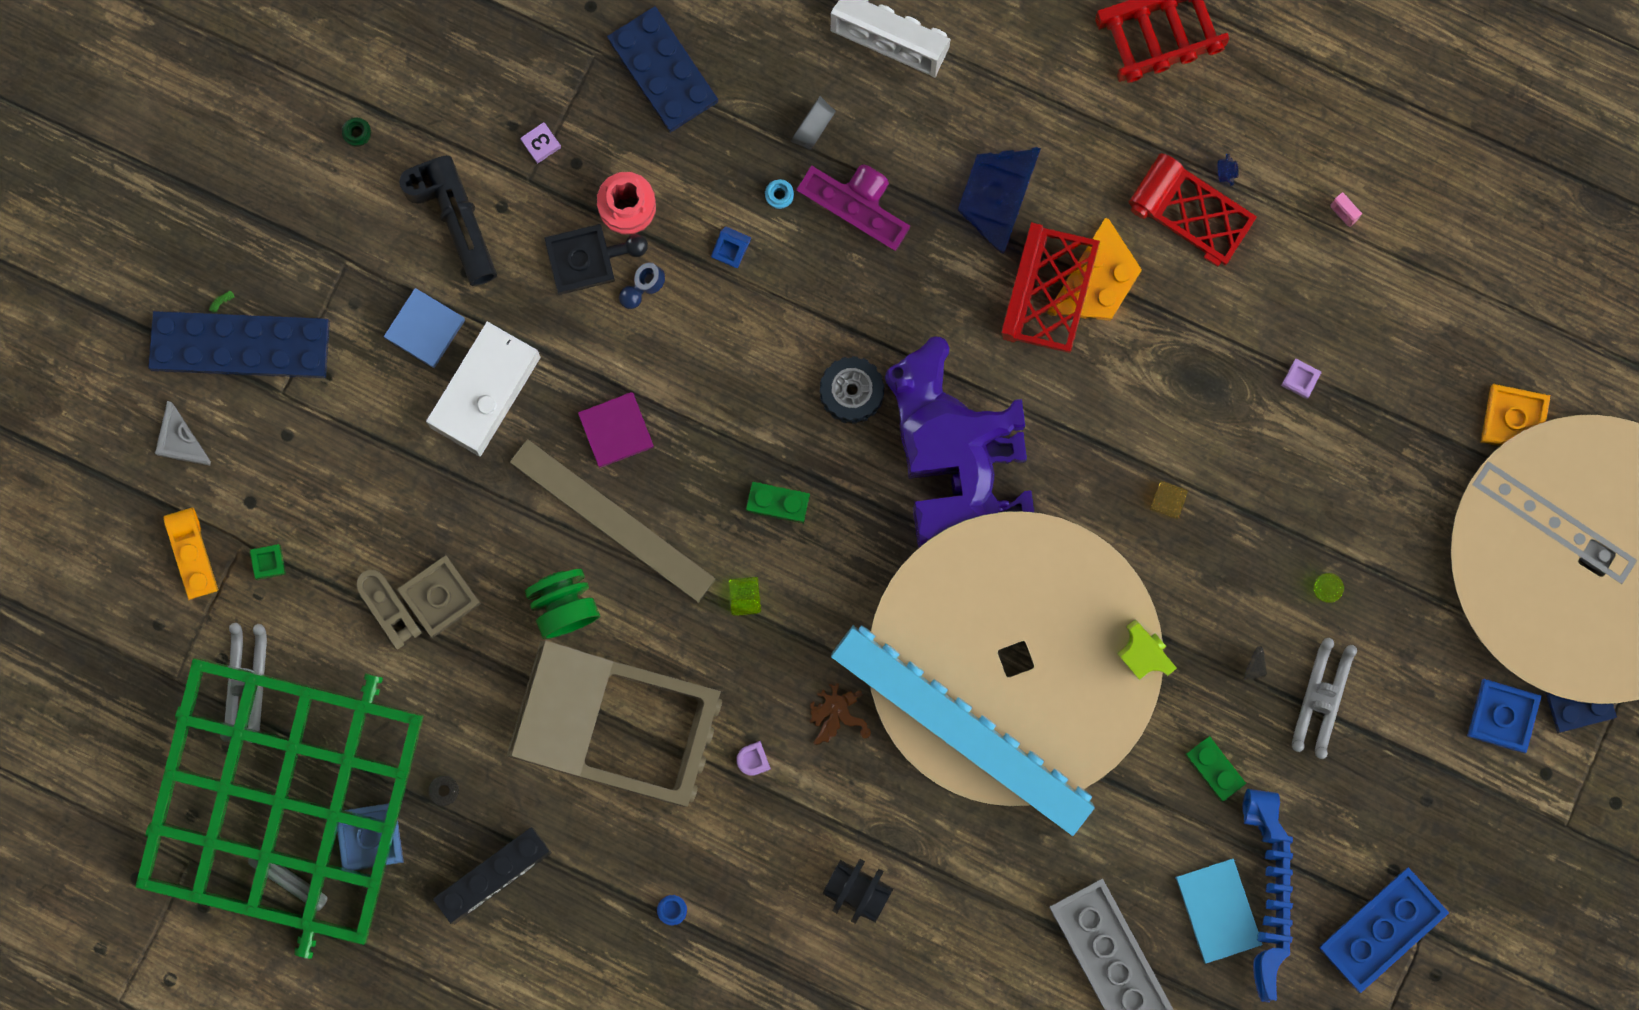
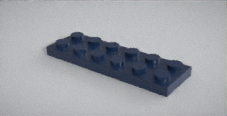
[149,311,330,378]

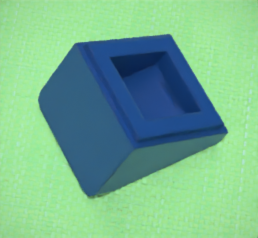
[711,227,751,268]

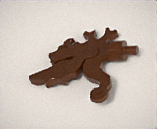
[810,683,871,745]

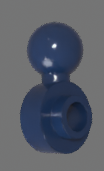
[619,263,665,309]

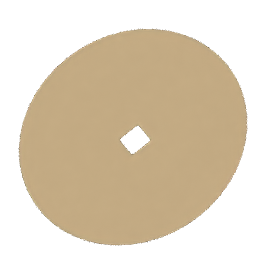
[1451,415,1639,704]
[870,511,1163,806]

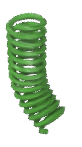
[209,291,235,312]

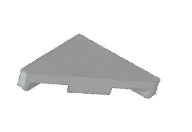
[155,401,211,466]

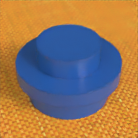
[657,895,687,925]

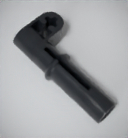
[399,155,497,286]

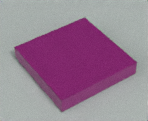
[578,392,654,468]

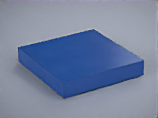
[1467,679,1541,754]

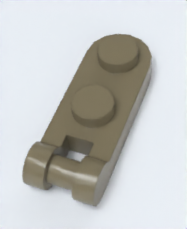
[357,570,422,650]

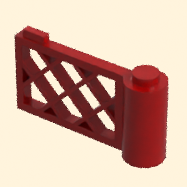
[1129,153,1257,267]

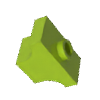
[1117,619,1177,680]

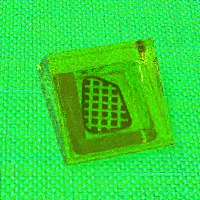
[729,577,761,616]

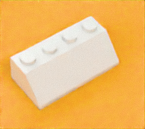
[831,0,951,77]

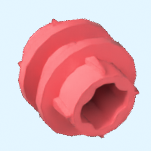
[597,172,656,235]

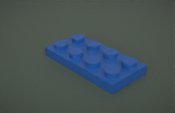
[1318,867,1449,993]

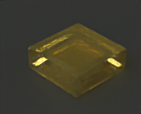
[1150,481,1188,519]

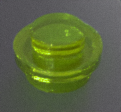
[1314,573,1344,603]

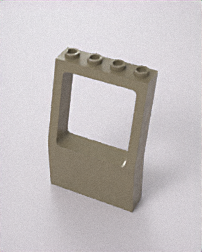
[507,640,722,807]

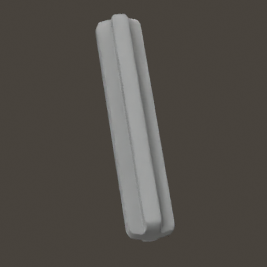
[248,858,327,911]

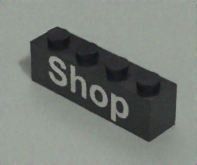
[433,827,552,925]

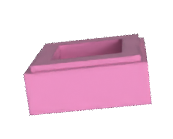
[1331,192,1362,227]

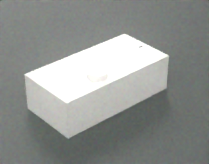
[426,321,541,457]

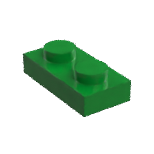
[746,482,810,524]
[1185,736,1246,802]

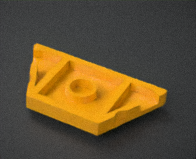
[1047,218,1142,321]

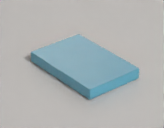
[1175,859,1263,964]

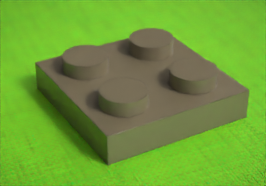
[397,555,481,639]

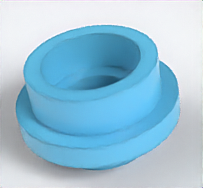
[765,179,794,209]

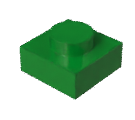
[250,544,286,580]

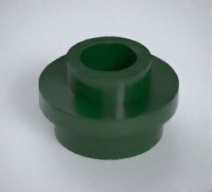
[342,117,371,147]

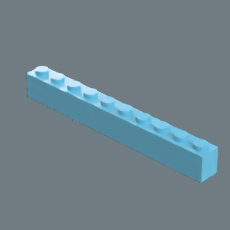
[831,625,1095,836]

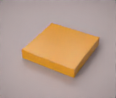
[1481,384,1551,446]

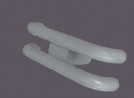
[220,623,267,743]
[1292,638,1357,759]

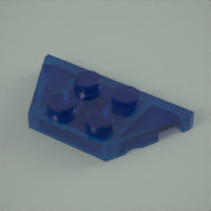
[958,147,1041,254]

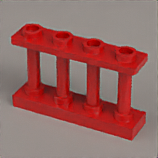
[1095,0,1230,83]

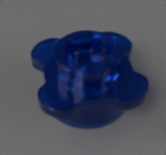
[1218,154,1239,186]

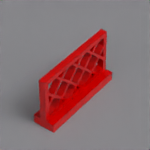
[1001,222,1100,353]

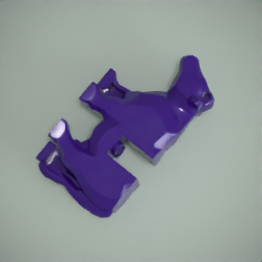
[885,336,1034,548]

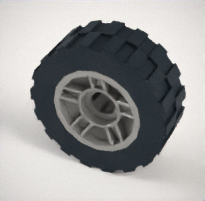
[820,356,885,424]

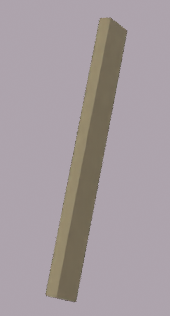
[510,439,716,603]

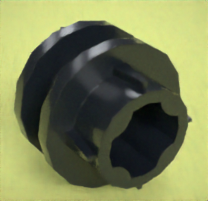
[822,859,894,924]

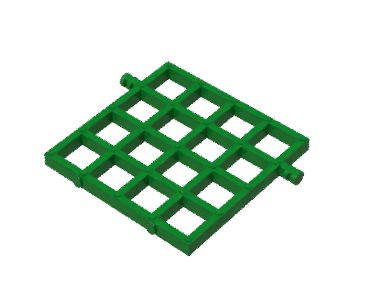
[135,658,424,959]

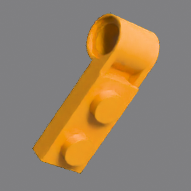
[164,507,218,600]

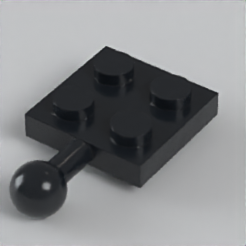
[544,224,648,295]

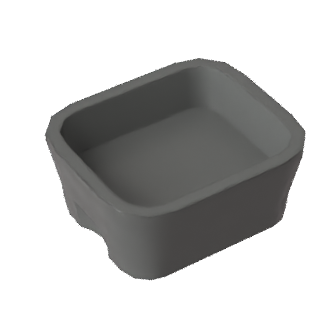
[790,96,836,150]

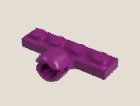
[797,164,911,251]

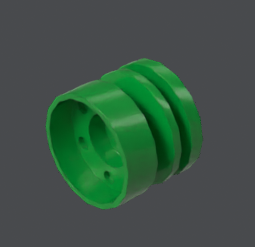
[524,569,600,639]

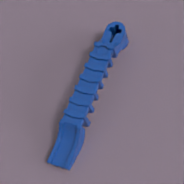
[1242,789,1293,1002]

